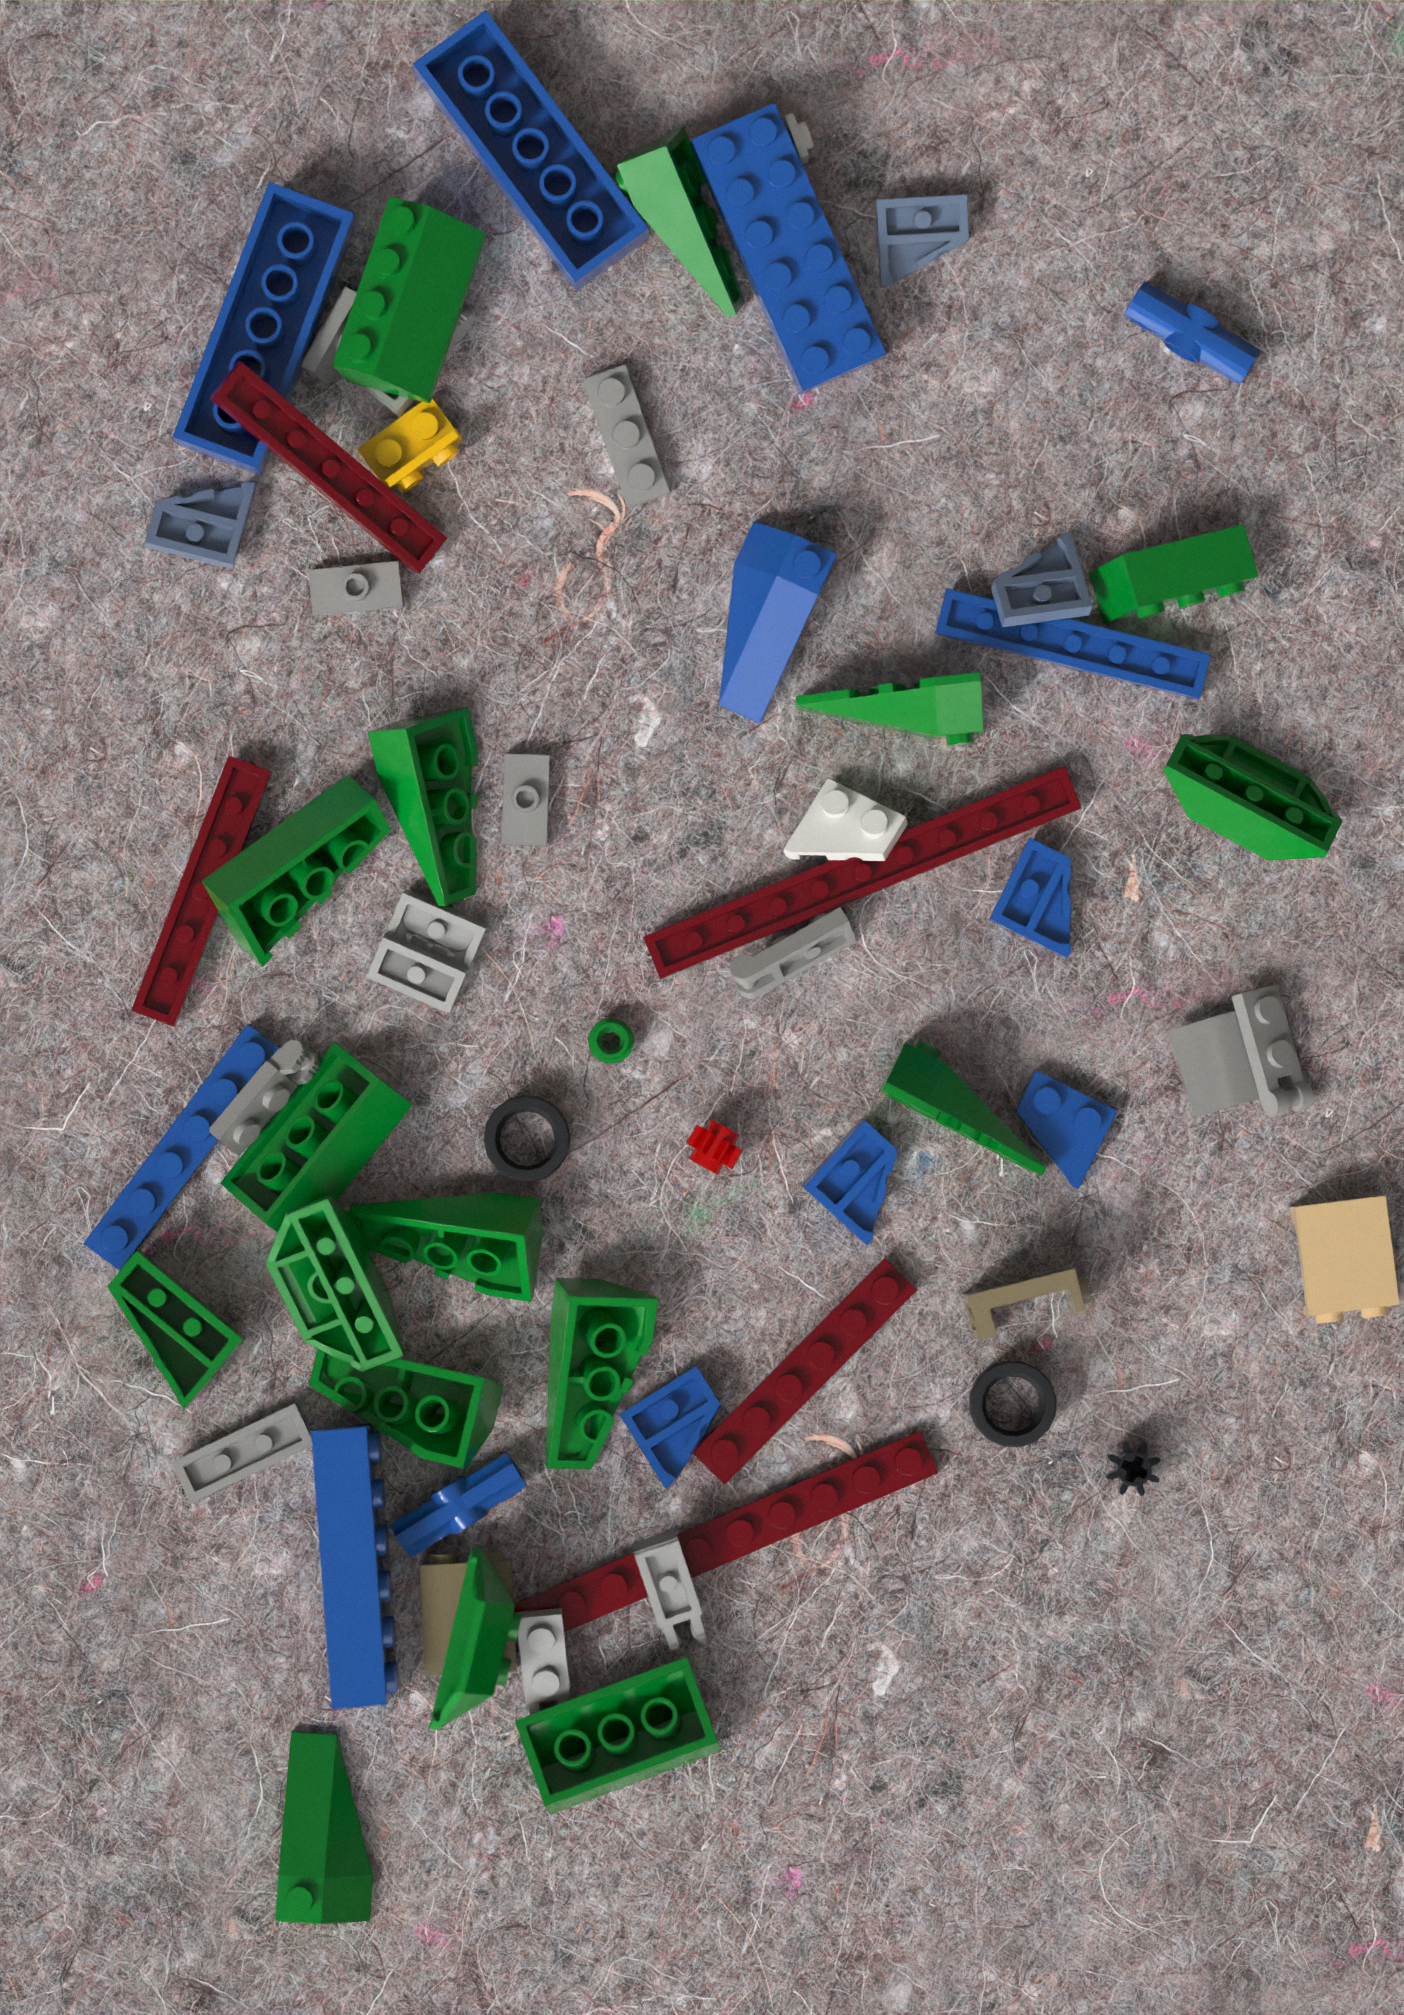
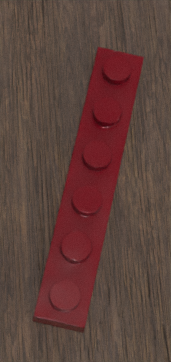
[209,362,447,573]
[131,755,272,1027]
[693,1258,917,1485]

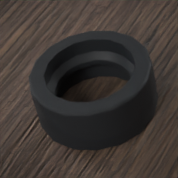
[483,1095,571,1182]
[969,1361,1056,1447]

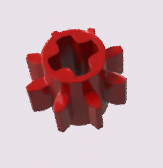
[686,1119,743,1175]

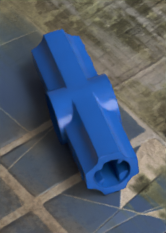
[1123,281,1261,386]
[390,1452,527,1558]

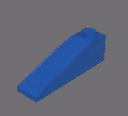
[719,522,837,724]

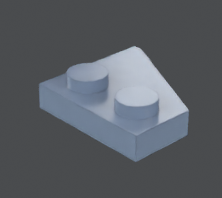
[876,194,969,288]
[145,482,256,570]
[991,532,1093,627]

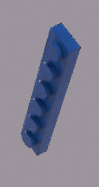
[935,588,1211,700]
[83,1024,279,1271]

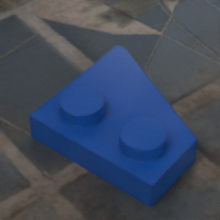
[988,838,1071,959]
[1015,1070,1117,1189]
[801,1118,898,1246]
[619,1366,722,1490]

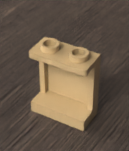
[1290,1195,1400,1324]

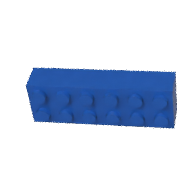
[413,10,649,291]
[689,102,886,395]
[172,182,357,476]
[311,1424,399,1709]

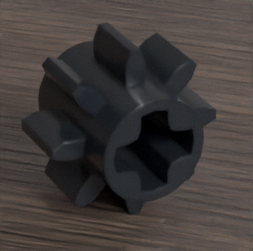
[1105,1440,1161,1496]

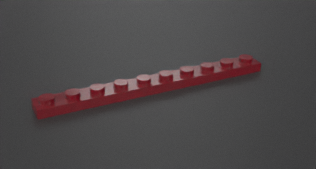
[643,766,1082,980]
[514,1430,938,1653]

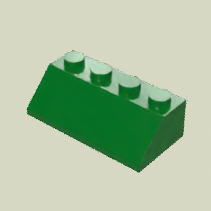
[332,196,487,403]
[220,1042,412,1233]
[515,1657,722,1815]

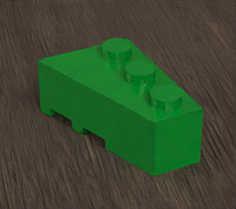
[1088,524,1259,625]
[107,1250,247,1410]

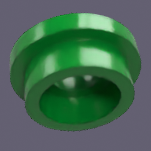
[588,1018,634,1064]

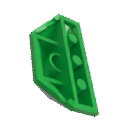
[1163,734,1343,861]
[265,1195,405,1371]
[429,1544,522,1730]

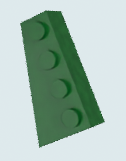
[202,775,391,967]

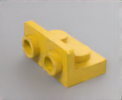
[357,399,463,494]

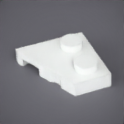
[784,778,908,861]

